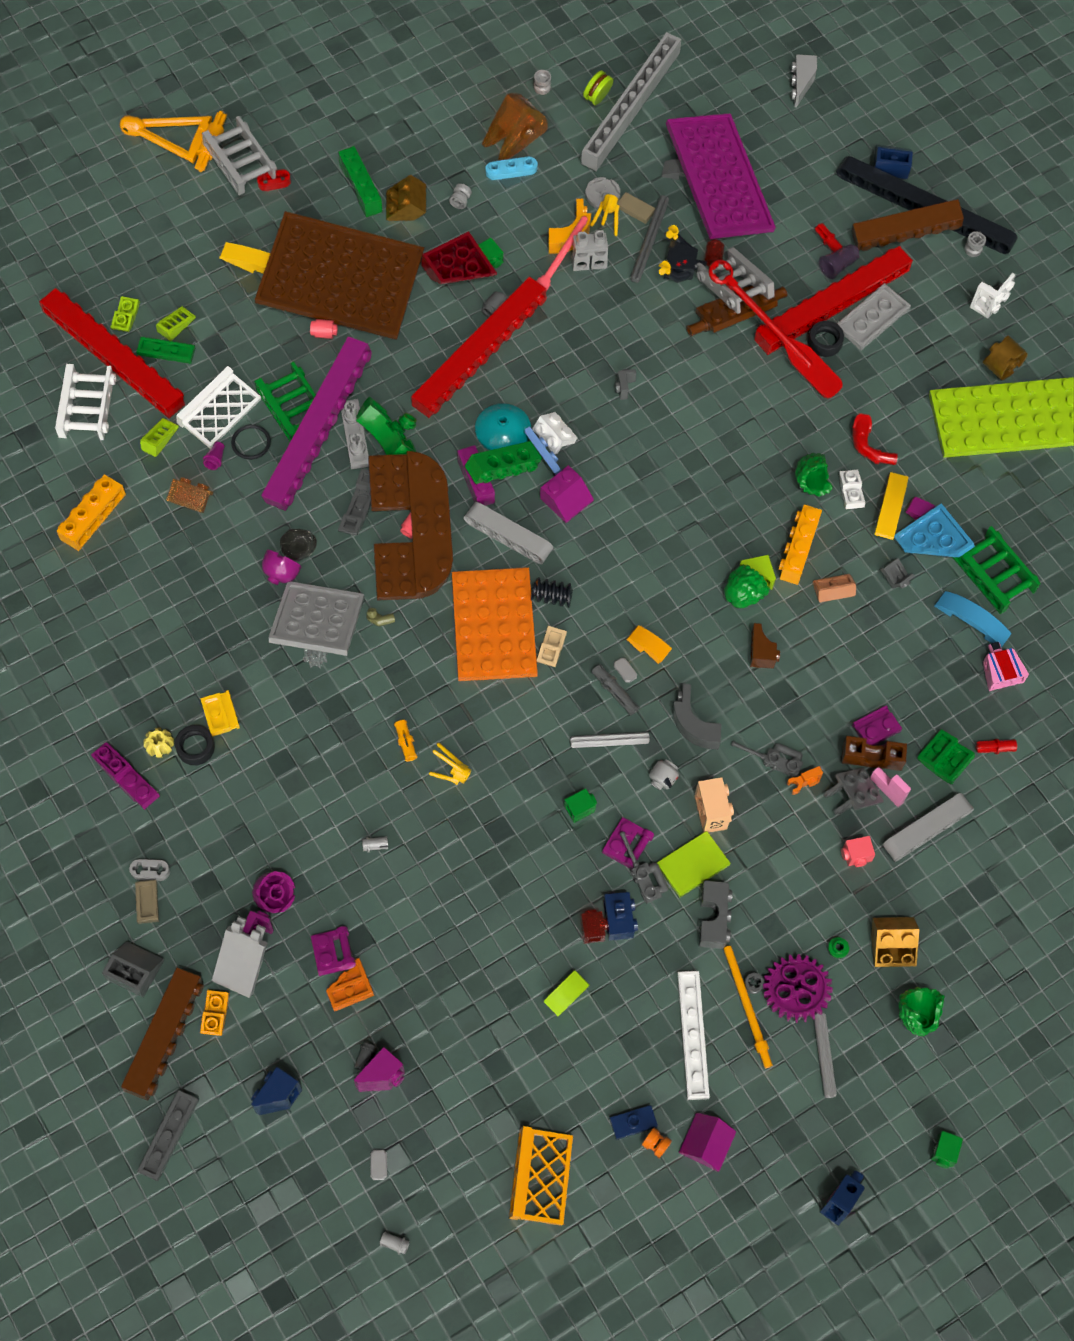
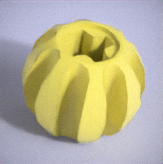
[144,728,174,758]

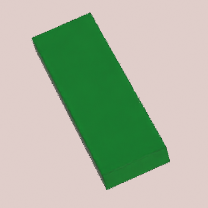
[136,337,196,364]

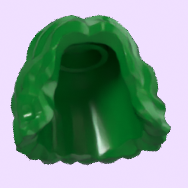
[795,452,832,497]
[724,564,770,608]
[898,987,945,1036]

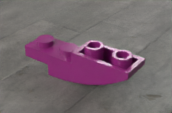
[91,742,160,810]

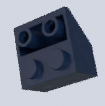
[874,145,913,179]
[251,1067,302,1115]

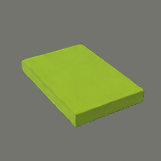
[657,831,731,898]

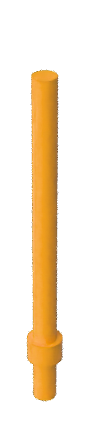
[723,946,773,1069]

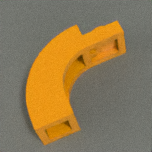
[548,199,591,254]

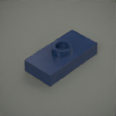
[609,1105,658,1140]

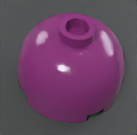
[262,549,301,585]
[252,871,295,913]

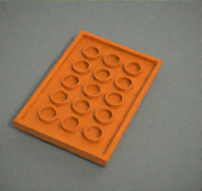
[452,568,537,681]

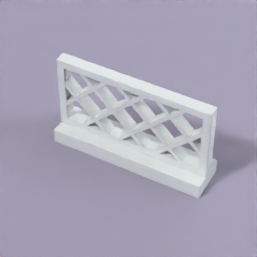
[176,366,261,449]

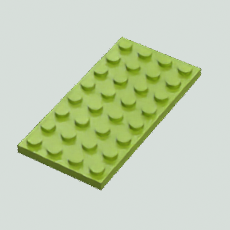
[929,377,1074,458]

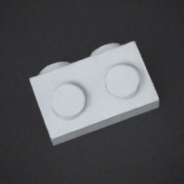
[533,412,578,454]

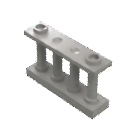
[202,116,277,195]
[697,247,774,314]

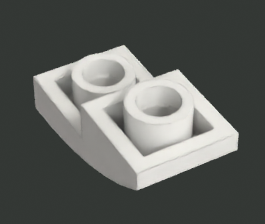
[839,470,865,509]

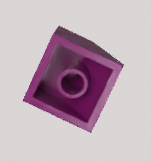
[540,465,594,523]
[354,1047,405,1092]

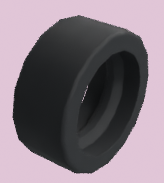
[808,320,844,357]
[175,725,215,766]

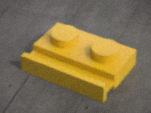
[200,690,240,736]

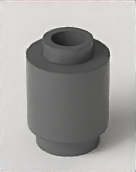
[481,291,507,318]

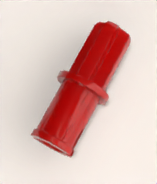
[815,223,844,255]
[976,738,1017,754]

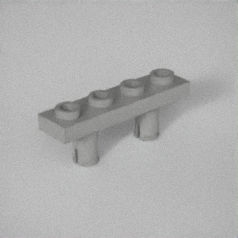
[341,399,369,469]

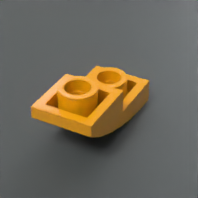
[626,625,672,664]
[200,990,230,1036]

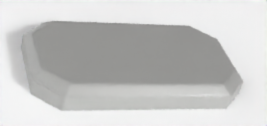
[614,658,637,683]
[370,1150,387,1180]

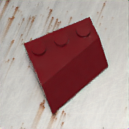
[421,231,497,284]

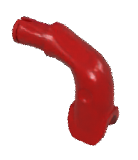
[852,414,898,465]

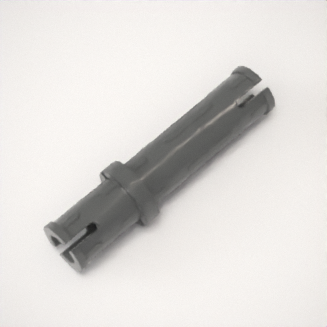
[592,664,640,716]

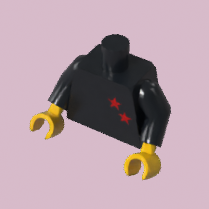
[659,225,707,283]

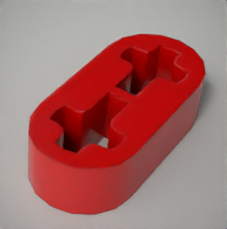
[257,169,291,191]

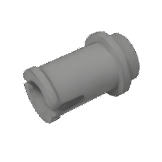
[362,836,388,853]
[380,1232,410,1255]

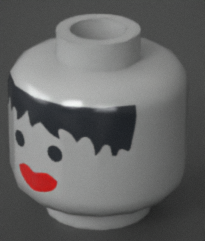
[649,759,679,790]

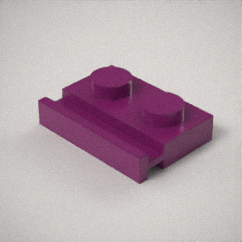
[852,705,902,746]

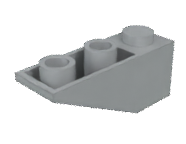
[791,55,817,107]

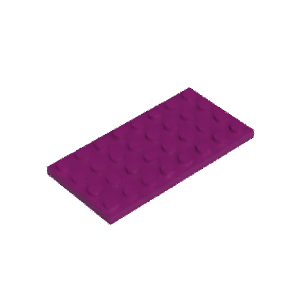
[666,113,776,239]

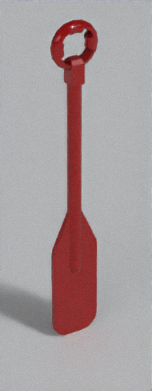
[708,260,843,398]

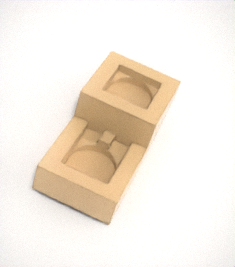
[537,626,567,667]

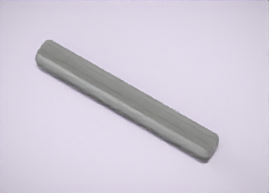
[570,732,650,748]
[814,1013,837,1098]

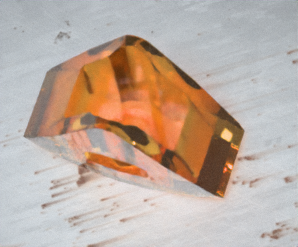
[482,93,548,161]

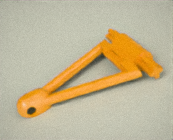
[119,111,227,172]

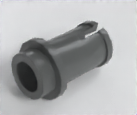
[354,1042,376,1071]

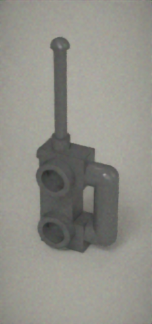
[731,741,803,777]
[620,831,668,904]

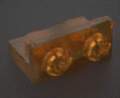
[166,477,213,513]

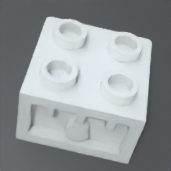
[970,273,1016,318]

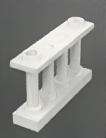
[55,364,116,440]

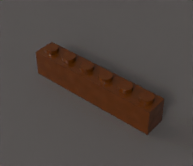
[852,199,964,251]
[121,968,204,1101]

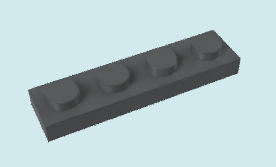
[137,1090,199,1182]

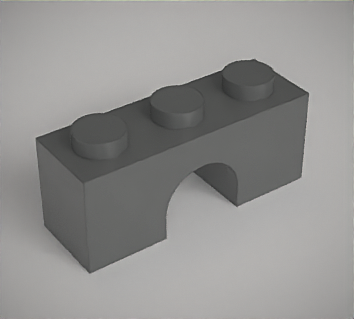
[699,881,732,949]

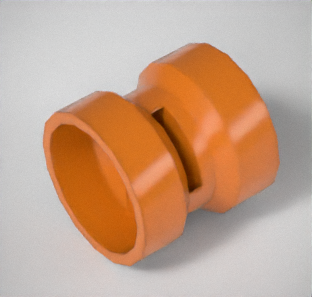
[642,1127,672,1159]

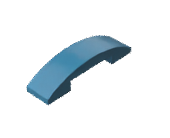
[934,591,1012,648]

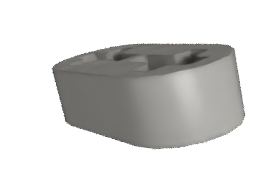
[129,859,170,881]

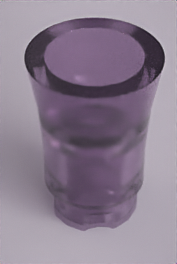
[819,244,860,279]

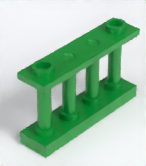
[254,361,316,442]
[952,526,1041,615]

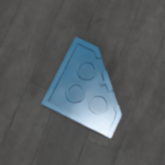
[894,503,975,557]

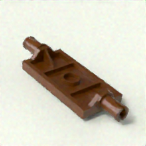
[686,285,787,337]

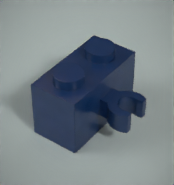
[604,892,638,941]

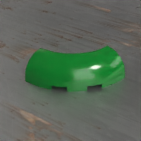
[356,396,416,455]

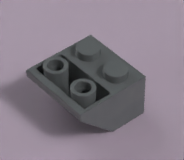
[102,942,164,997]

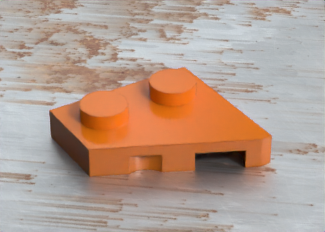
[326,958,374,1012]

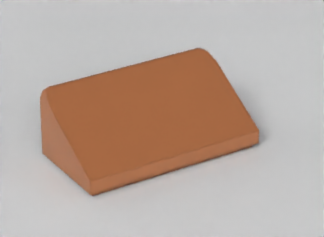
[813,574,856,602]

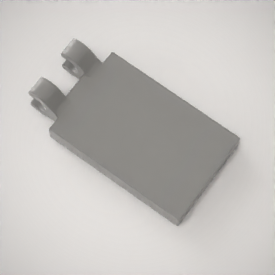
[212,916,268,998]

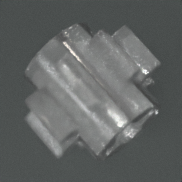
[303,649,328,668]

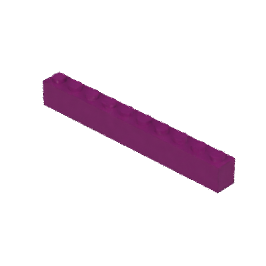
[261,336,372,511]

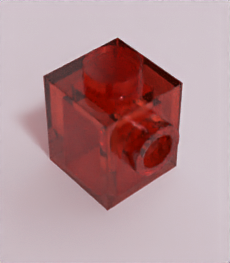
[580,910,608,944]

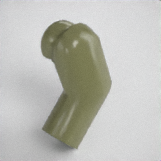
[367,608,395,627]

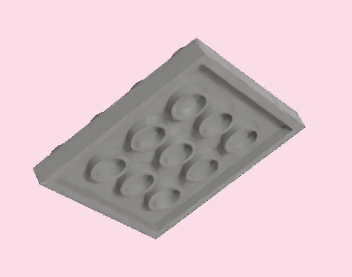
[269,582,364,656]

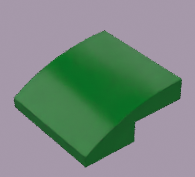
[917,729,975,785]

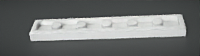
[677,971,710,1100]

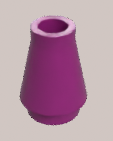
[203,441,225,470]

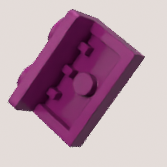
[243,911,274,935]

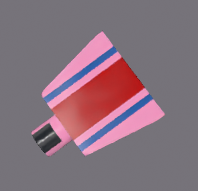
[983,642,1029,691]

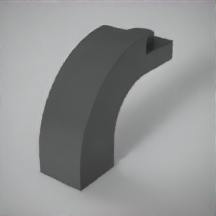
[673,684,721,750]

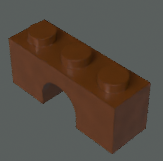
[841,736,907,771]

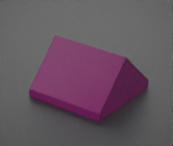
[679,1113,736,1172]

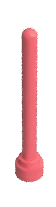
[537,216,588,292]

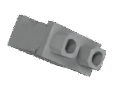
[571,230,608,271]

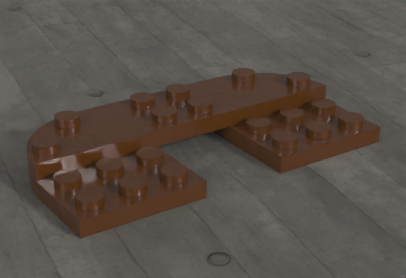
[368,451,453,601]

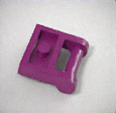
[602,817,655,869]
[311,926,356,976]

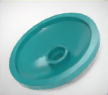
[475,403,531,450]

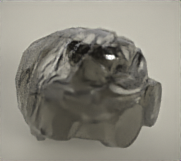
[280,529,317,561]

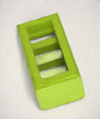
[156,306,196,341]
[140,418,178,457]

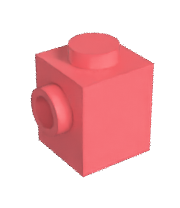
[841,836,875,867]

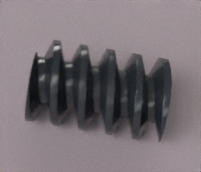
[531,577,573,608]

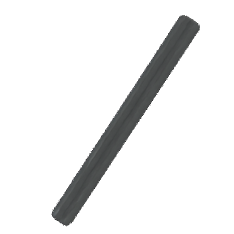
[630,195,669,283]

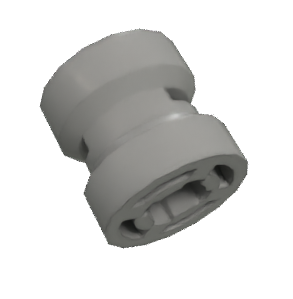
[534,70,551,95]
[449,184,472,209]
[964,232,986,257]

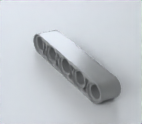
[464,502,553,564]
[882,793,974,862]

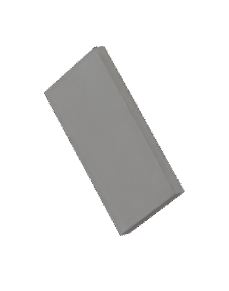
[837,283,911,351]

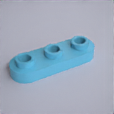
[486,157,538,180]

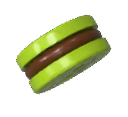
[583,70,613,105]

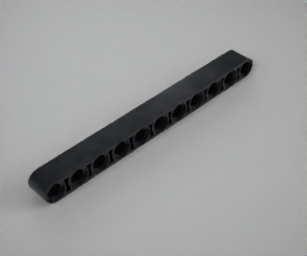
[836,156,1018,254]

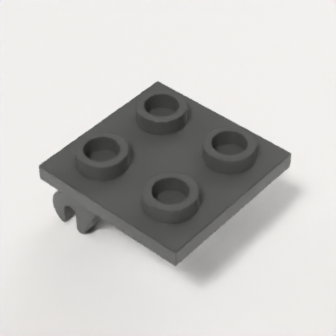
[823,767,884,815]

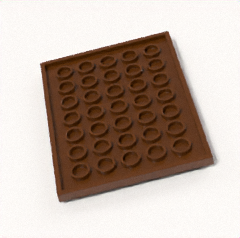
[255,211,424,340]

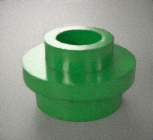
[398,413,417,430]
[828,937,849,959]

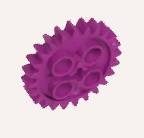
[763,954,833,1023]

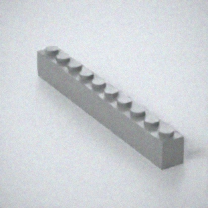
[581,32,682,171]

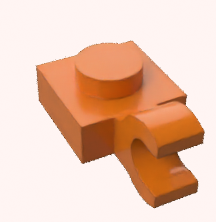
[787,766,823,795]

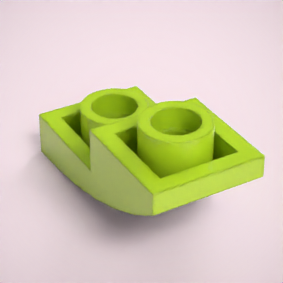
[111,296,140,332]
[543,970,590,1016]

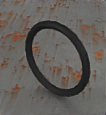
[231,424,271,460]

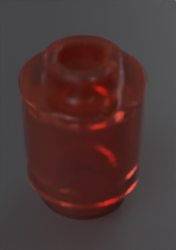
[705,239,724,267]

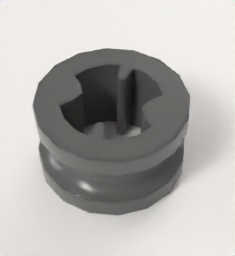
[744,973,764,994]

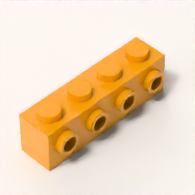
[57,474,126,551]
[779,505,822,585]

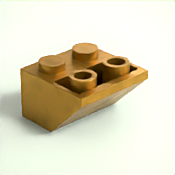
[386,174,426,221]
[871,917,919,967]

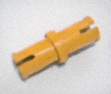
[394,720,417,762]

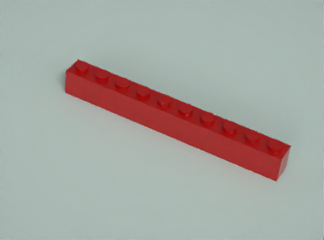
[754,246,913,355]
[411,276,547,418]
[39,288,185,419]

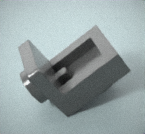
[615,369,637,400]
[881,558,915,589]

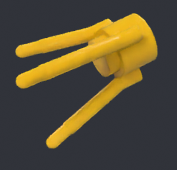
[590,194,620,236]
[429,743,472,785]

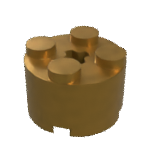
[983,335,1028,380]

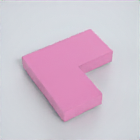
[870,767,911,807]

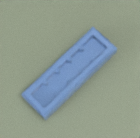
[525,426,562,475]

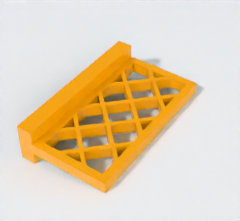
[509,1126,573,1226]

